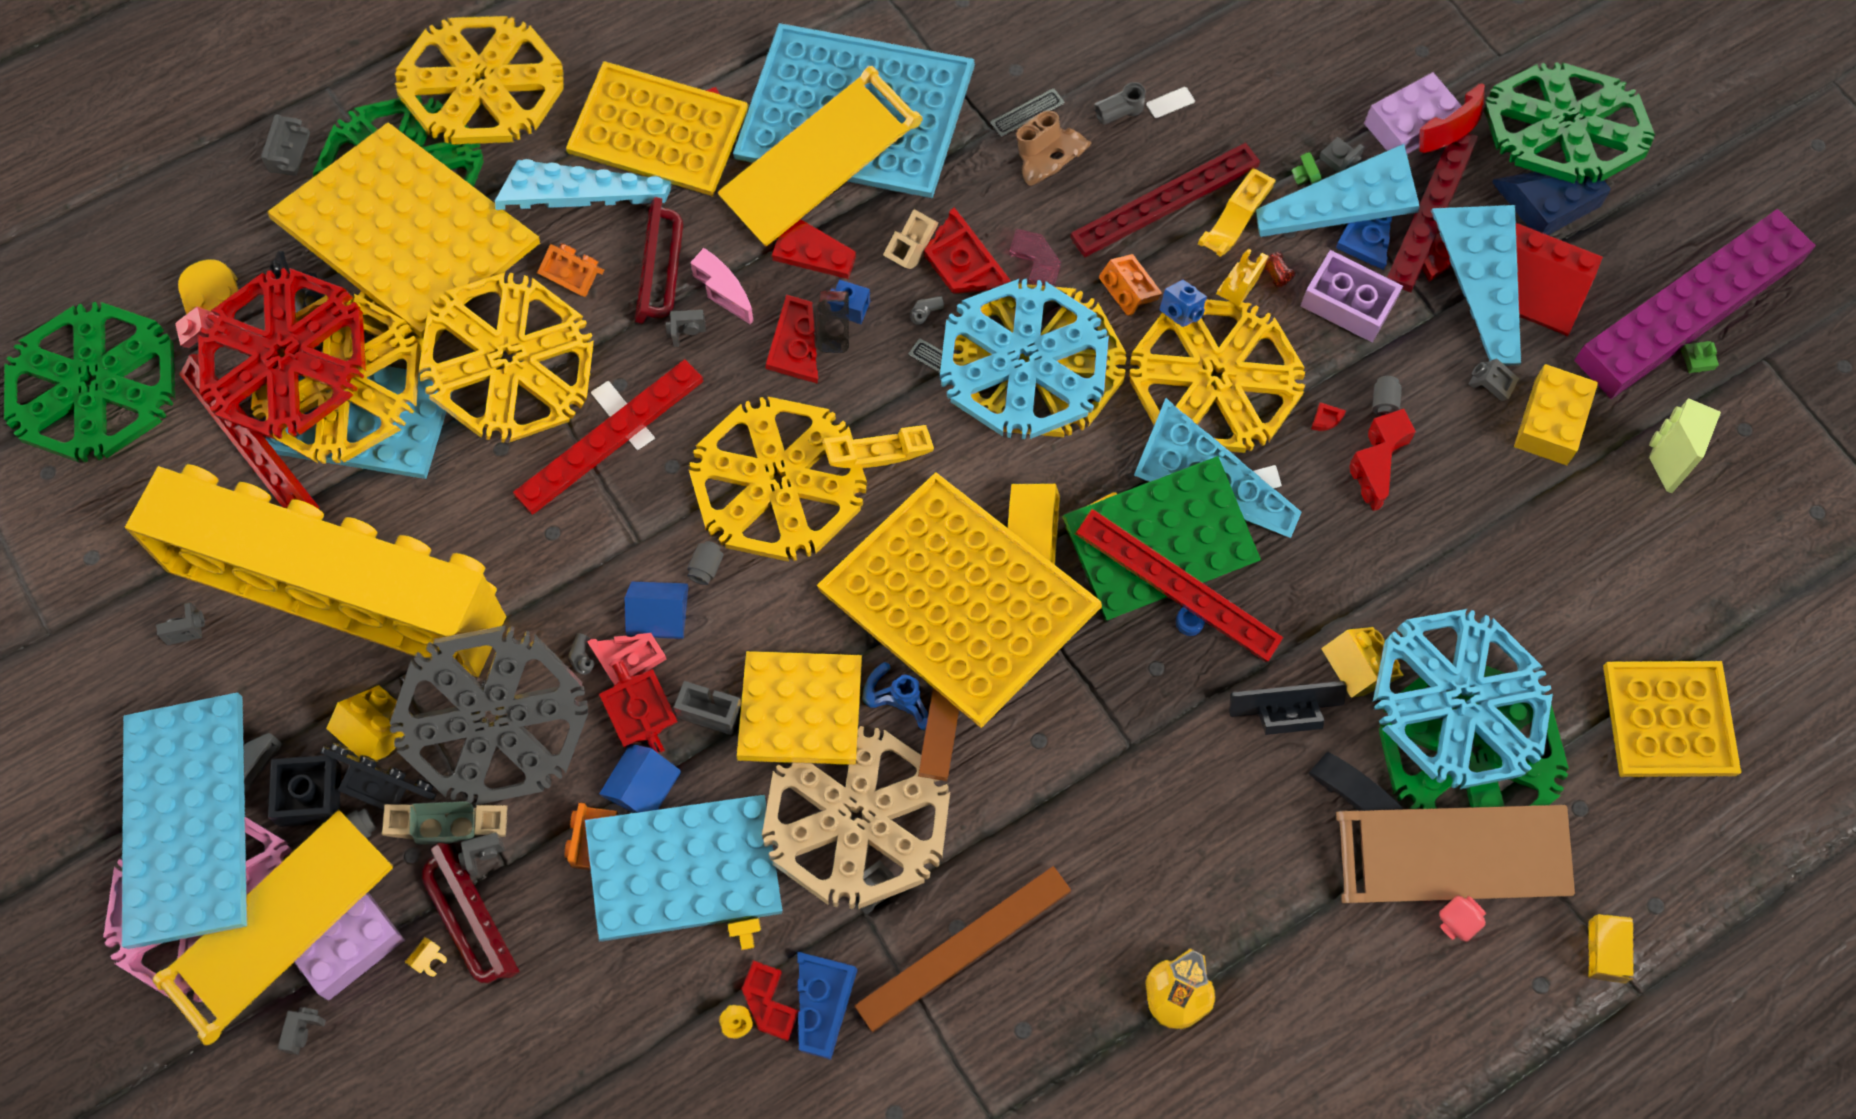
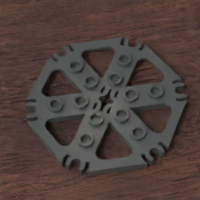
[390,625,588,805]

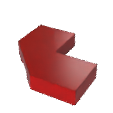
[742,960,799,1042]

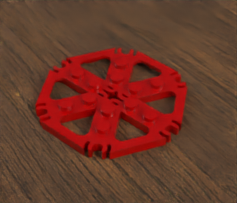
[198,268,366,439]

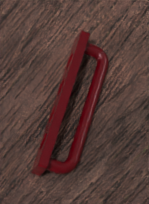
[635,196,683,324]
[422,843,520,983]

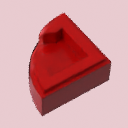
[1311,402,1346,431]

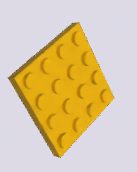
[737,651,862,765]
[1603,661,1741,777]

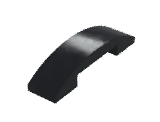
[1308,751,1404,811]

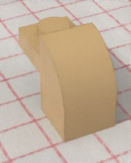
[883,210,939,269]

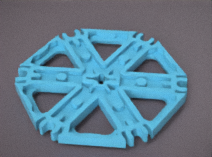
[940,279,1109,439]
[1373,609,1553,789]

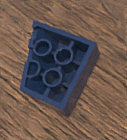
[1492,172,1611,235]

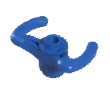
[862,662,928,731]

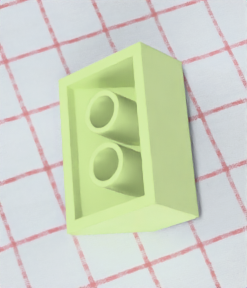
[1649,398,1721,493]

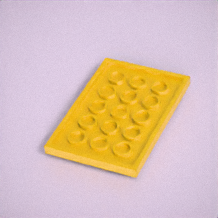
[566,61,748,196]

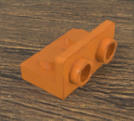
[537,243,604,297]
[1099,254,1163,316]
[564,803,619,870]

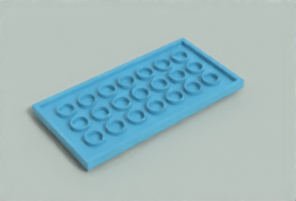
[122,693,247,949]

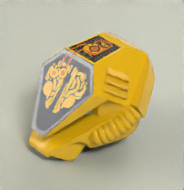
[1146,949,1215,1029]

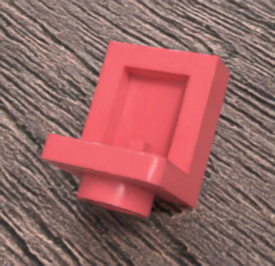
[175,307,219,348]

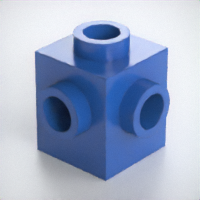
[1159,280,1207,327]

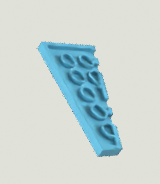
[1256,144,1419,237]
[495,159,671,210]
[1431,205,1521,366]
[1134,398,1301,538]

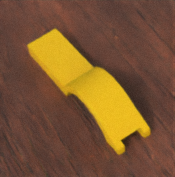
[1198,168,1276,257]

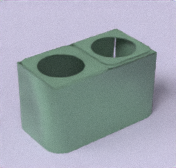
[410,802,475,845]

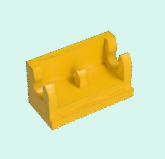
[1216,249,1268,306]

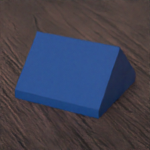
[625,581,688,639]
[599,744,681,813]

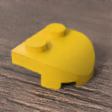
[178,260,239,315]

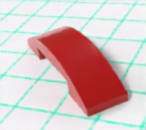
[1419,84,1485,153]

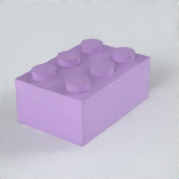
[1364,73,1461,154]
[1301,250,1403,342]
[294,892,405,1000]

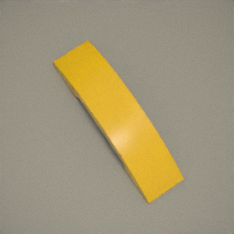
[822,425,934,468]

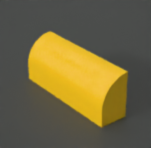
[1008,484,1060,565]

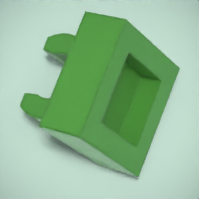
[1292,152,1322,186]
[1681,341,1719,373]

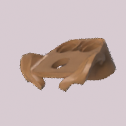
[1016,111,1091,186]

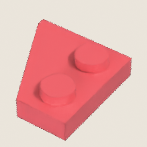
[587,633,667,686]

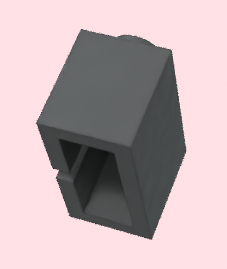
[674,681,741,735]

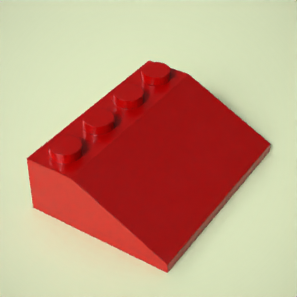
[1516,223,1603,336]

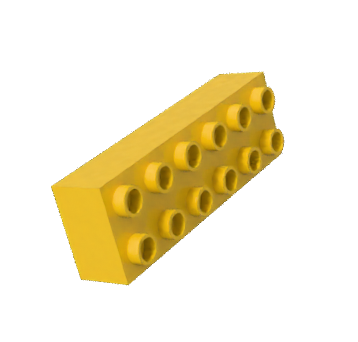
[124,464,506,678]

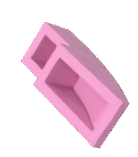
[691,248,753,324]

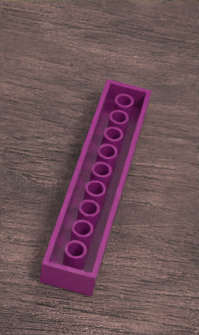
[1574,209,1816,399]

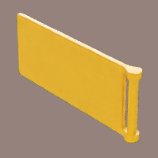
[718,66,923,246]
[152,811,393,1045]

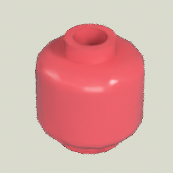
[1439,896,1486,942]

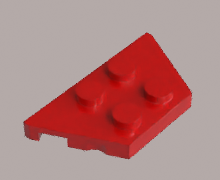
[924,207,1011,294]

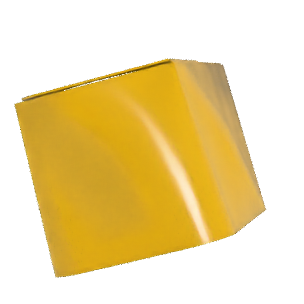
[1588,914,1633,984]

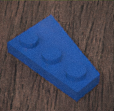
[1336,216,1392,270]
[798,952,858,1060]

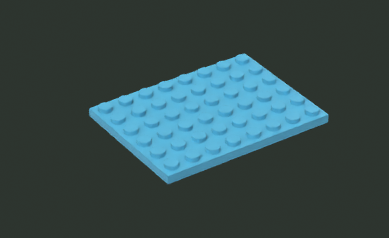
[733,23,975,198]

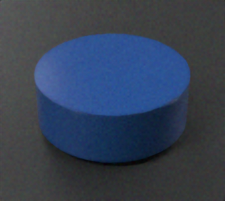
[1176,607,1205,636]

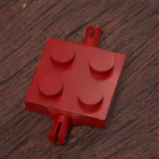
[599,661,678,754]

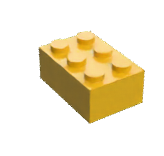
[1514,364,1598,465]

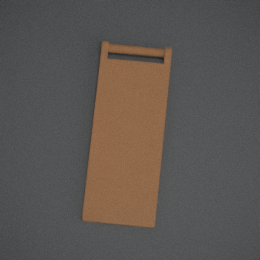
[1336,805,1575,903]

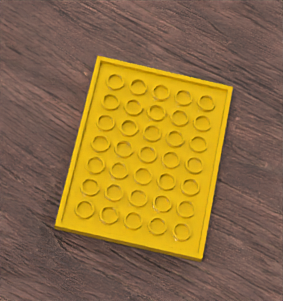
[267,123,540,339]
[817,472,1102,728]

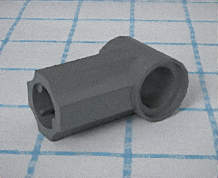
[1094,82,1146,125]

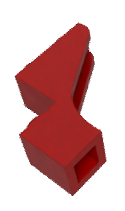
[1349,409,1416,511]

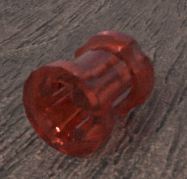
[1263,251,1296,287]

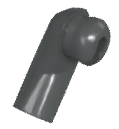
[910,296,944,325]
[568,633,594,675]

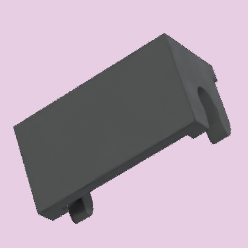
[261,114,310,176]

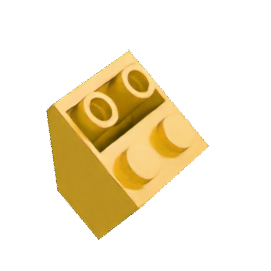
[1321,627,1403,698]
[326,685,412,761]

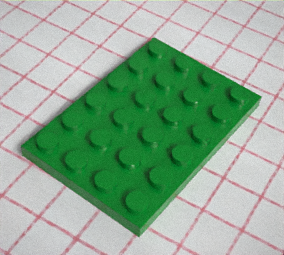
[1062,456,1261,621]

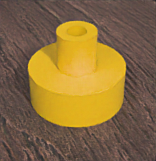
[719,1005,752,1038]

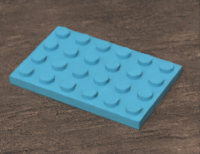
[266,366,453,479]
[585,795,782,942]

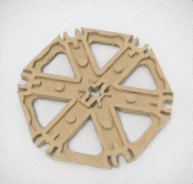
[762,726,950,909]

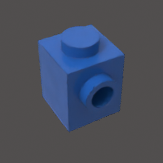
[827,280,870,324]

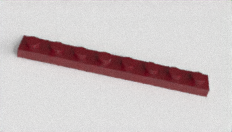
[1387,133,1478,293]
[1070,143,1260,258]

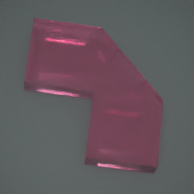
[1009,229,1061,287]

